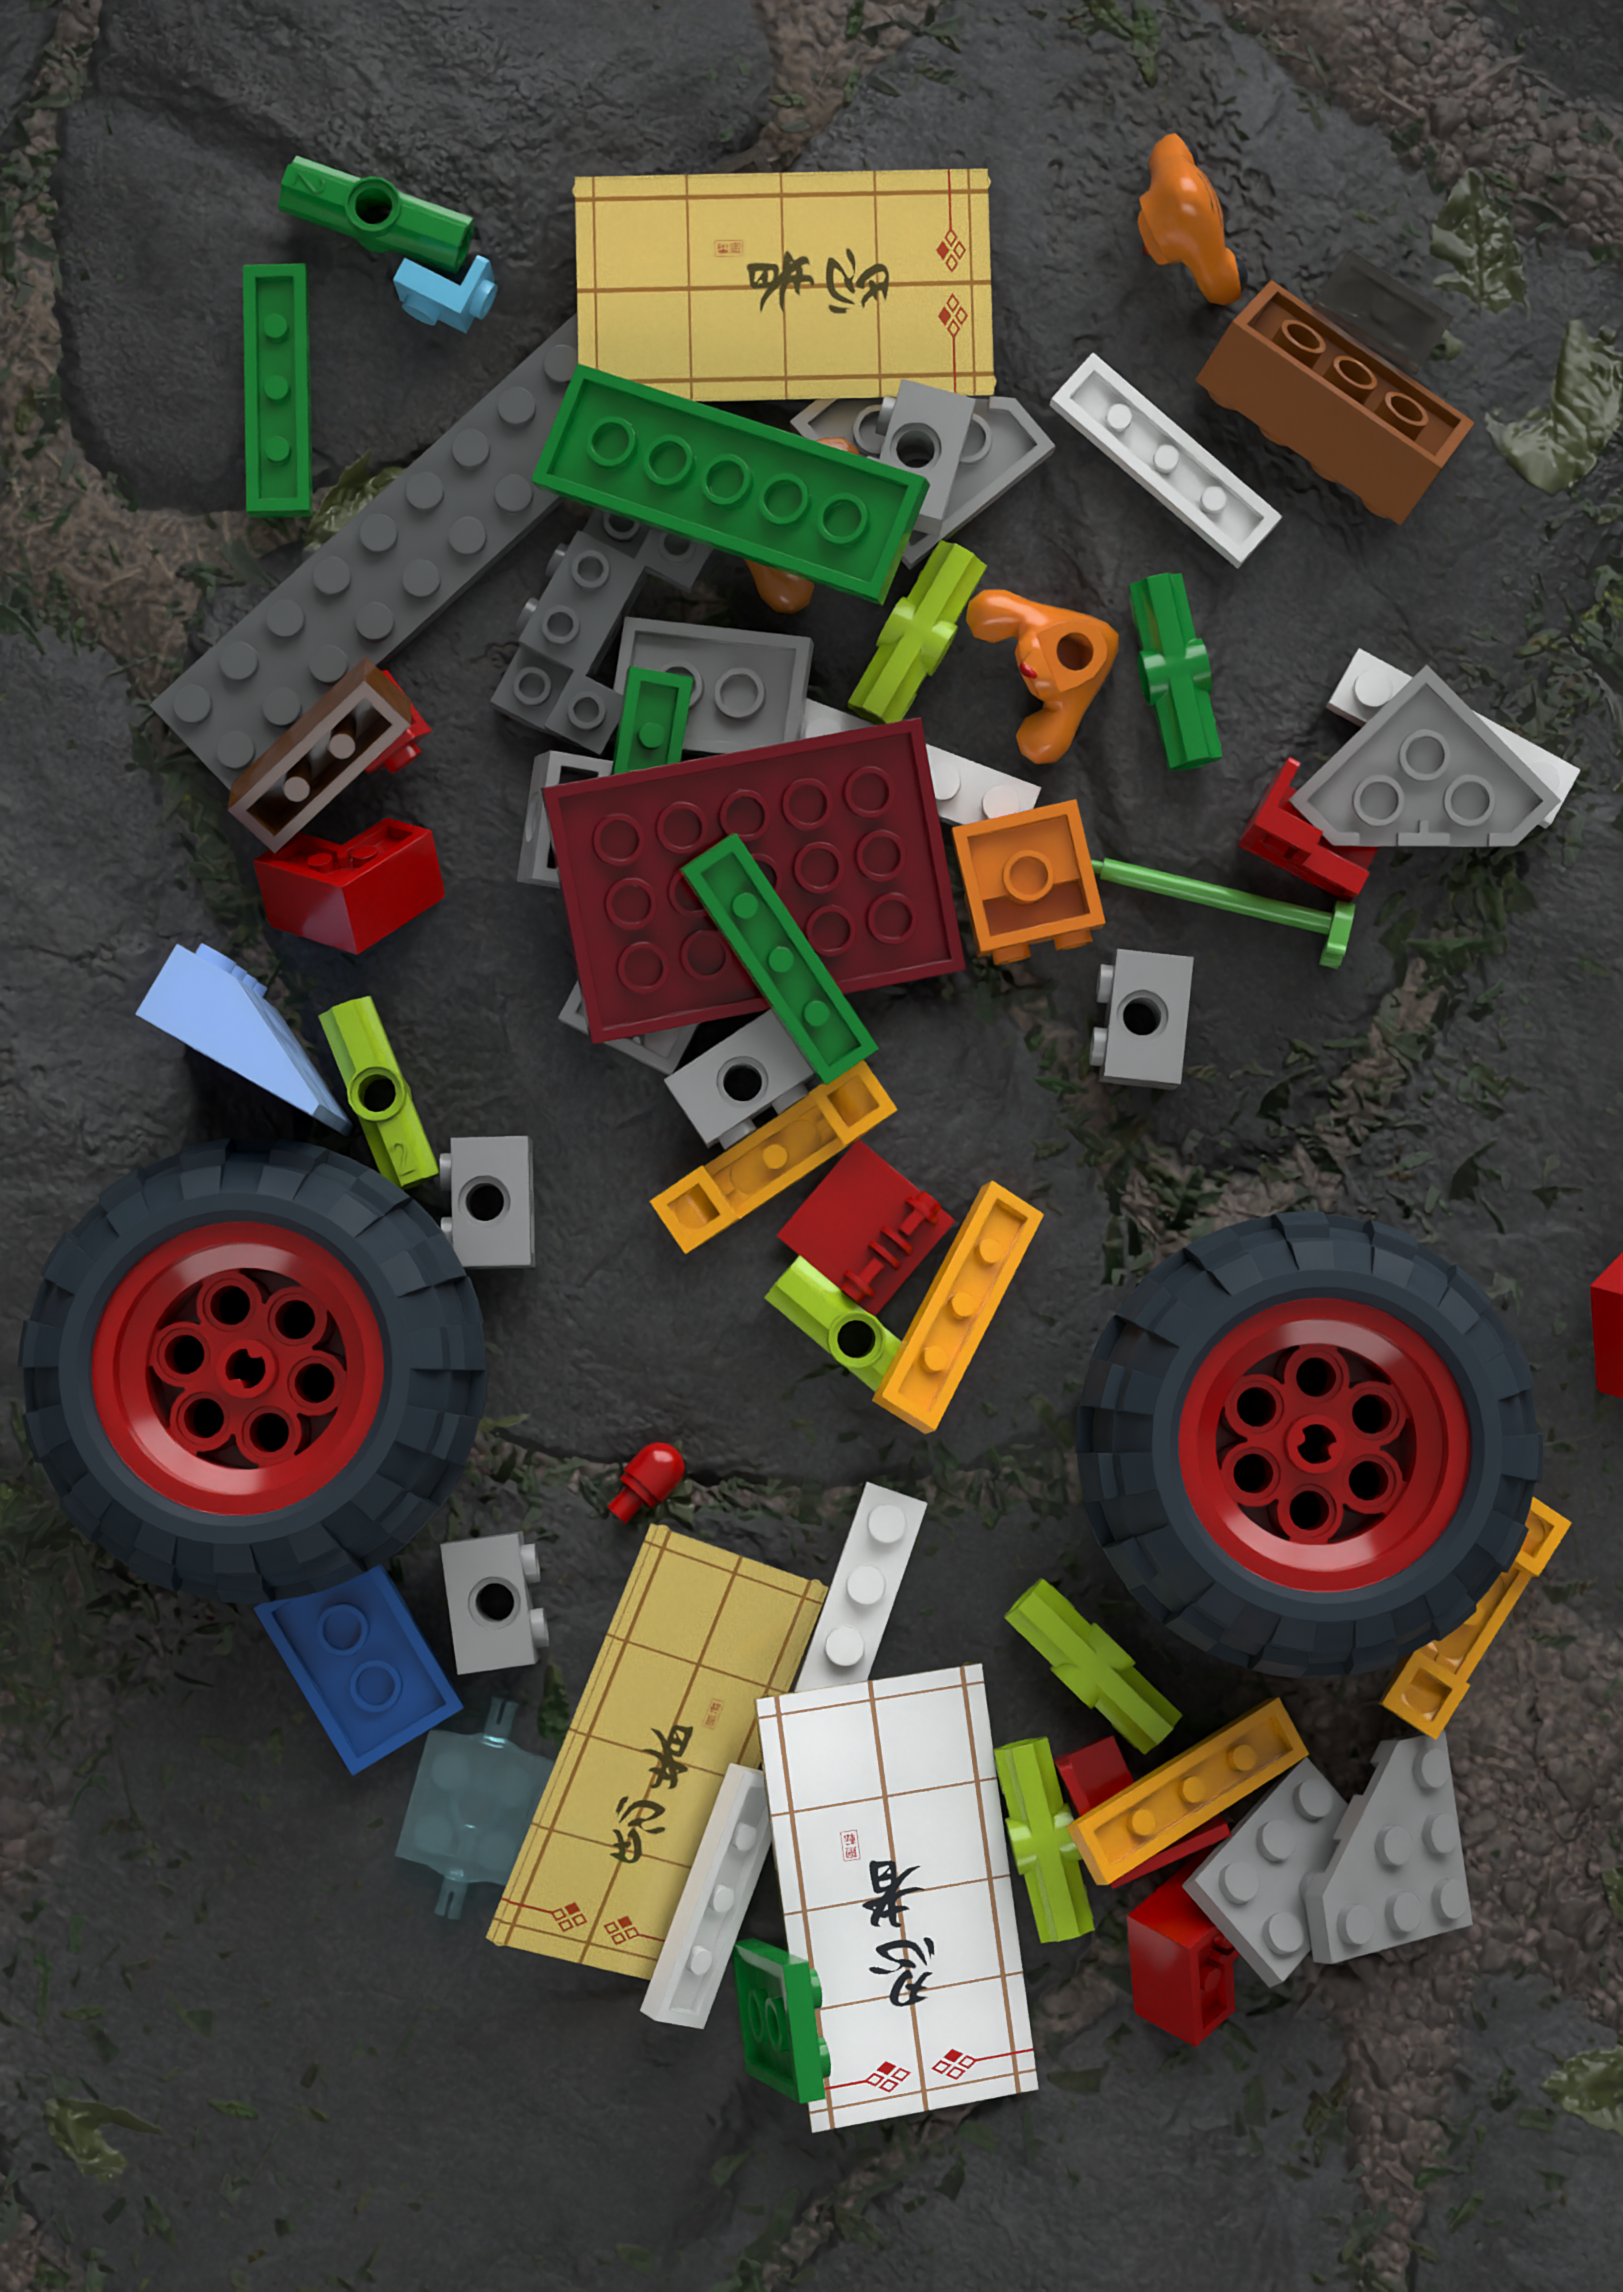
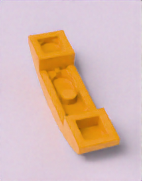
[650,1059,898,1254]
[1379,1497,1572,1740]

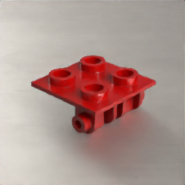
[776,1139,956,1316]

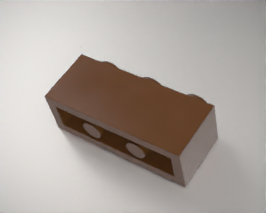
[228,657,411,853]

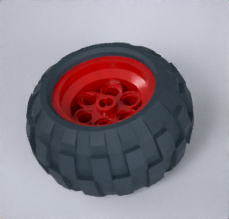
[18,1138,488,1604]
[1075,1211,1544,1678]

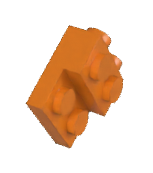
[950,799,1106,965]

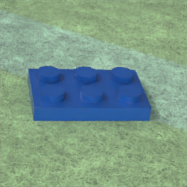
[253,1563,466,1776]

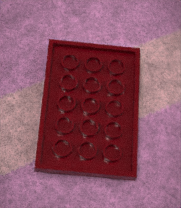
[541,717,966,1044]

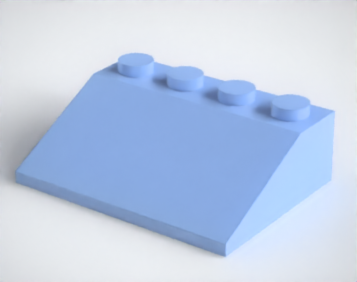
[136,943,354,1137]

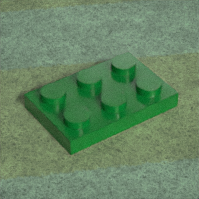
[731,1938,831,2104]

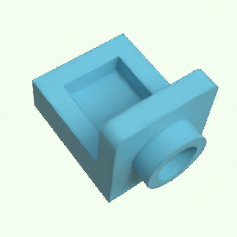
[393,255,498,333]

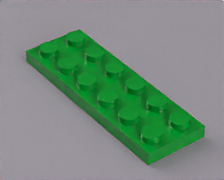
[531,363,930,606]

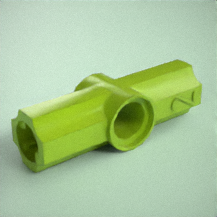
[847,540,987,725]
[318,996,440,1191]
[764,1255,901,1393]
[1004,1578,1182,1755]
[993,1736,1095,1943]

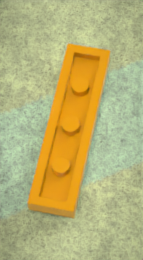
[872,1181,1044,1434]
[1066,1697,1309,1885]

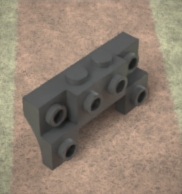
[490,508,714,759]

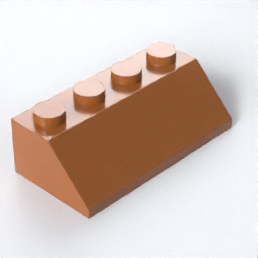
[1195,280,1475,526]

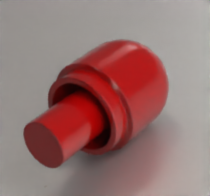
[607,1442,685,1524]

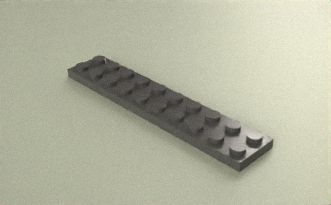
[149,312,579,790]

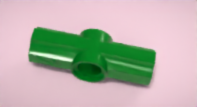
[278,156,475,274]
[1127,573,1223,771]

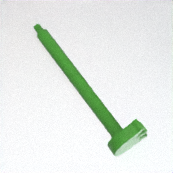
[1091,858,1355,969]

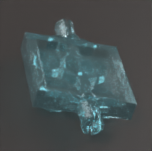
[395,1697,556,1919]

